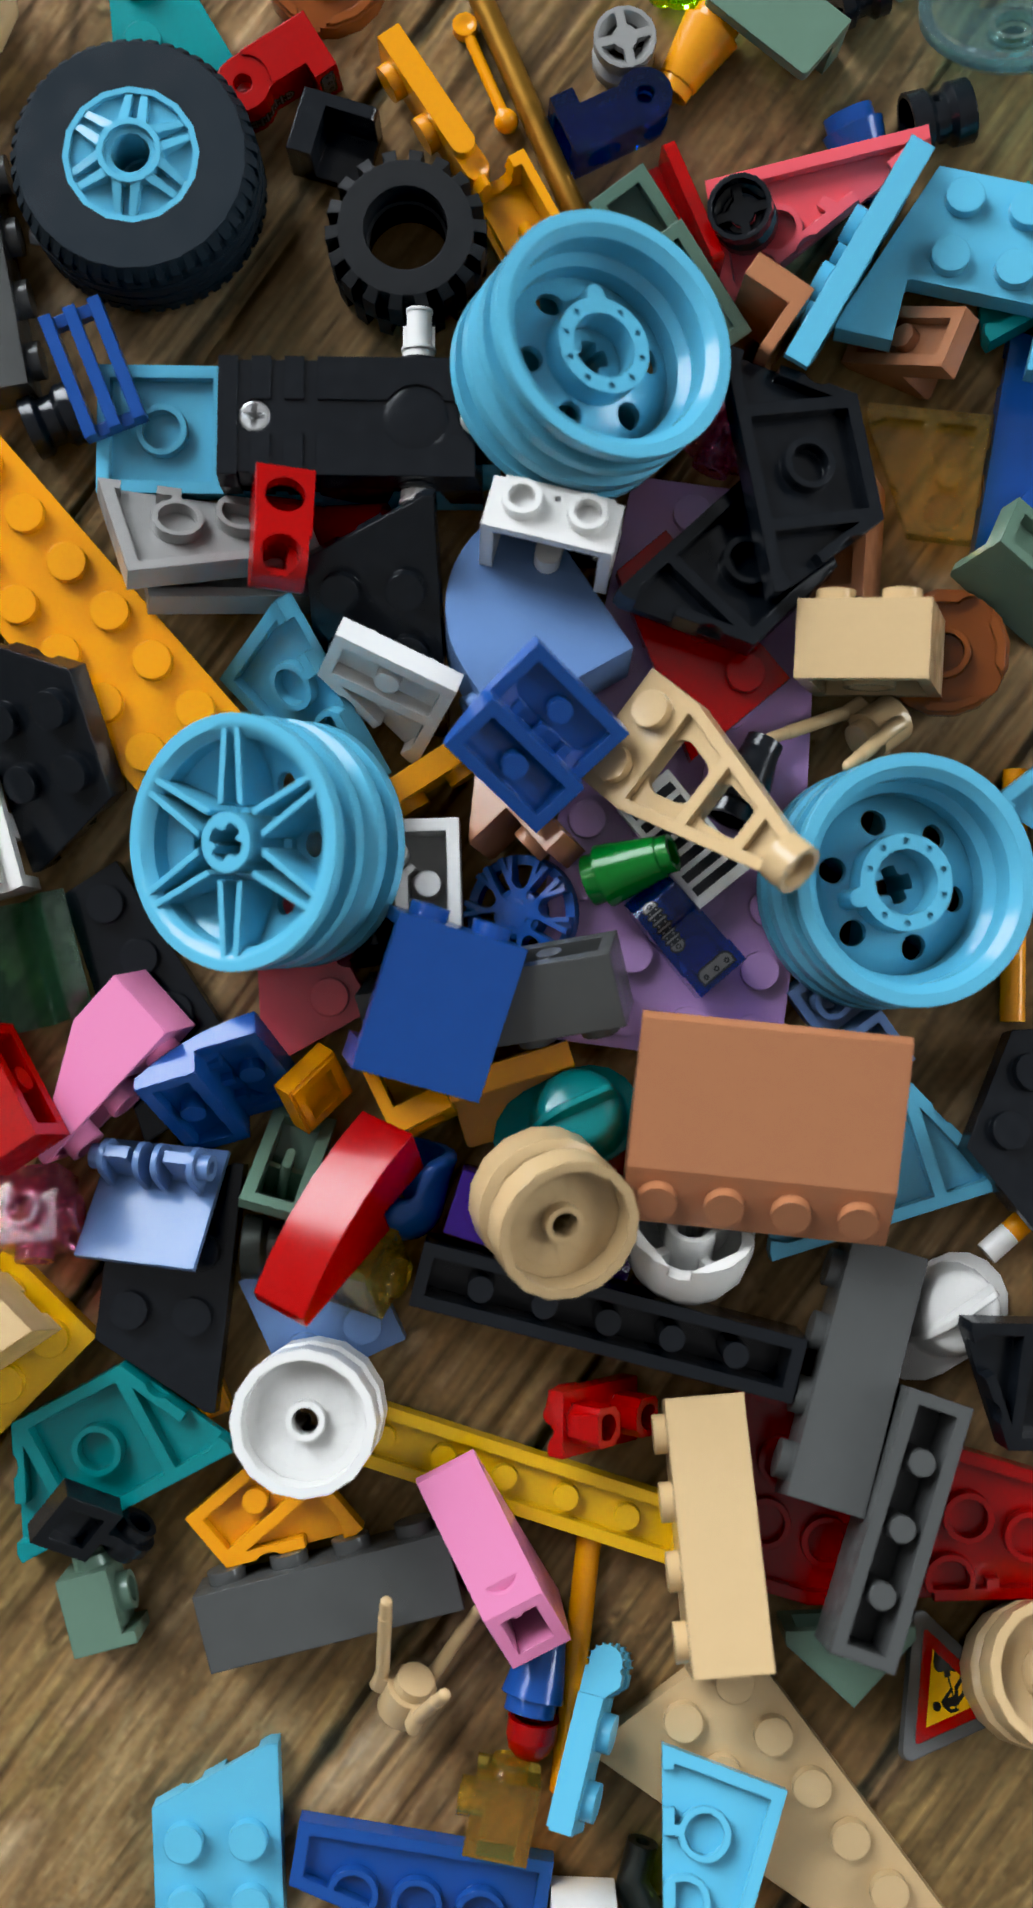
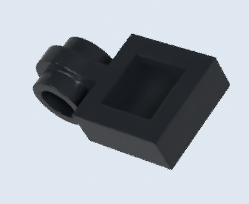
[28,1478,156,1564]

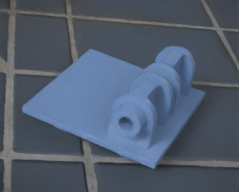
[74,1138,231,1272]

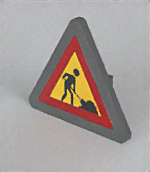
[898,1610,986,1761]

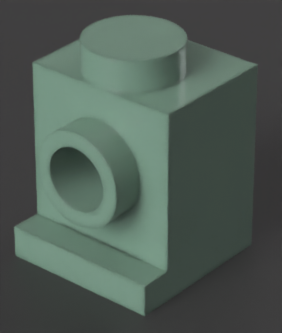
[55,1545,150,1660]

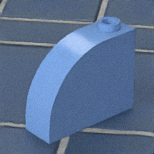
[445,529,634,713]

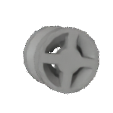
[592,5,657,92]

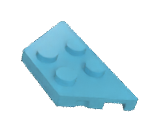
[783,134,935,370]
[766,1082,993,1262]
[152,1733,287,1908]

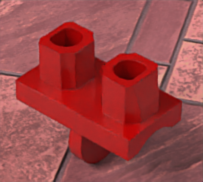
[543,1373,658,1459]

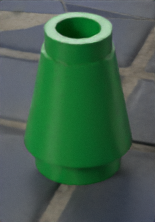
[579,834,681,907]

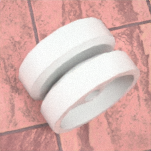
[229,1336,388,1500]

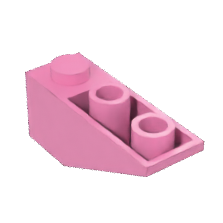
[38,969,196,1165]
[415,1449,571,1669]

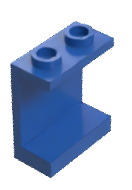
[342,898,528,1103]

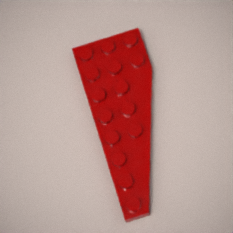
[733,1389,1033,1605]

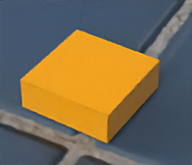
[274,1042,353,1134]

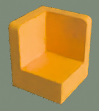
[362,1071,458,1137]

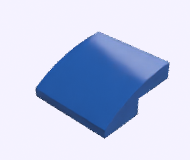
[443,635,629,833]
[134,1011,295,1149]

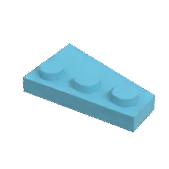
[661,1741,788,1908]

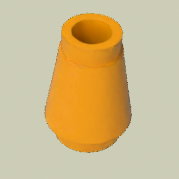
[655,0,739,106]

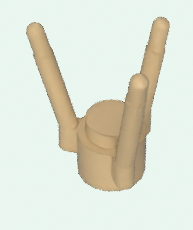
[766,695,913,771]
[369,1596,481,1736]

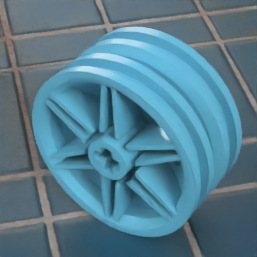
[450,209,731,499]
[130,712,405,972]
[756,752,1033,1010]

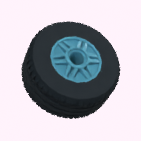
[10,39,268,312]

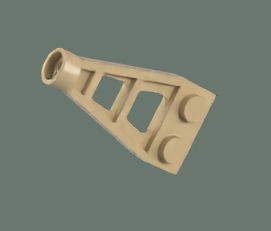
[581,668,820,893]

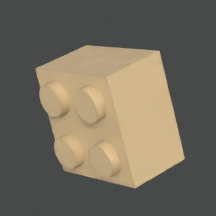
[793,586,945,697]

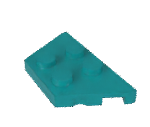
[11,1360,234,1563]

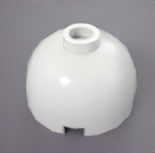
[627,1221,755,1305]

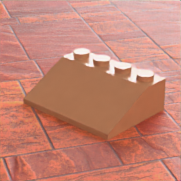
[623,1010,915,1247]

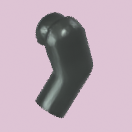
[615,1833,662,1908]

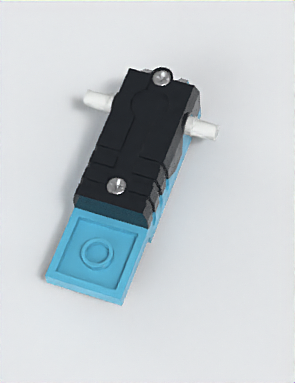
[95,305,501,511]

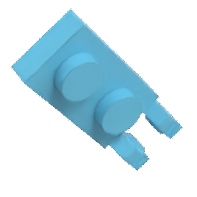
[546,1642,634,1837]

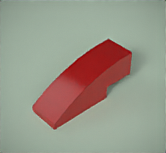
[254,1111,424,1327]

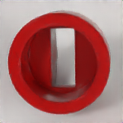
[506,1711,559,1763]

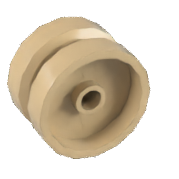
[468,1126,640,1300]
[959,1599,1033,1750]

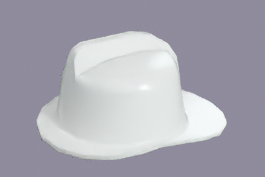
[900,1252,1008,1380]

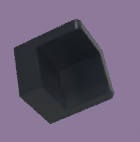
[286,86,383,188]

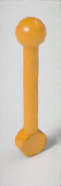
[452,12,519,135]

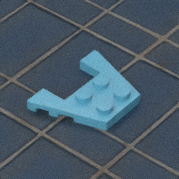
[833,166,1033,383]

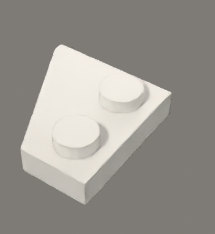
[317,616,464,763]

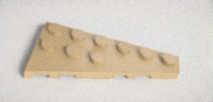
[600,1667,945,1908]

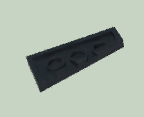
[63,861,223,1142]

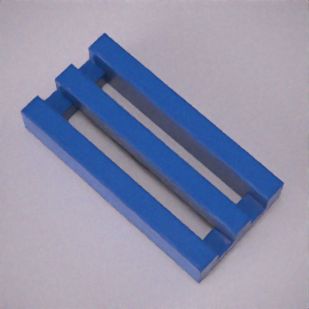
[37,294,149,445]

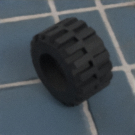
[325,150,488,336]

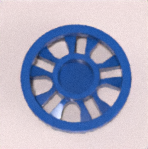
[463,855,580,946]

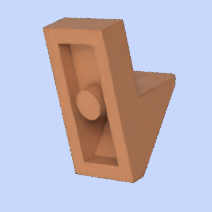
[841,306,979,400]
[469,775,585,868]

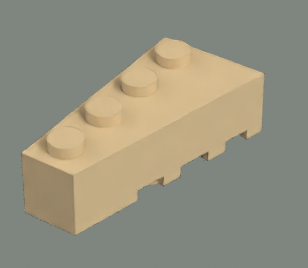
[651,1392,776,1681]

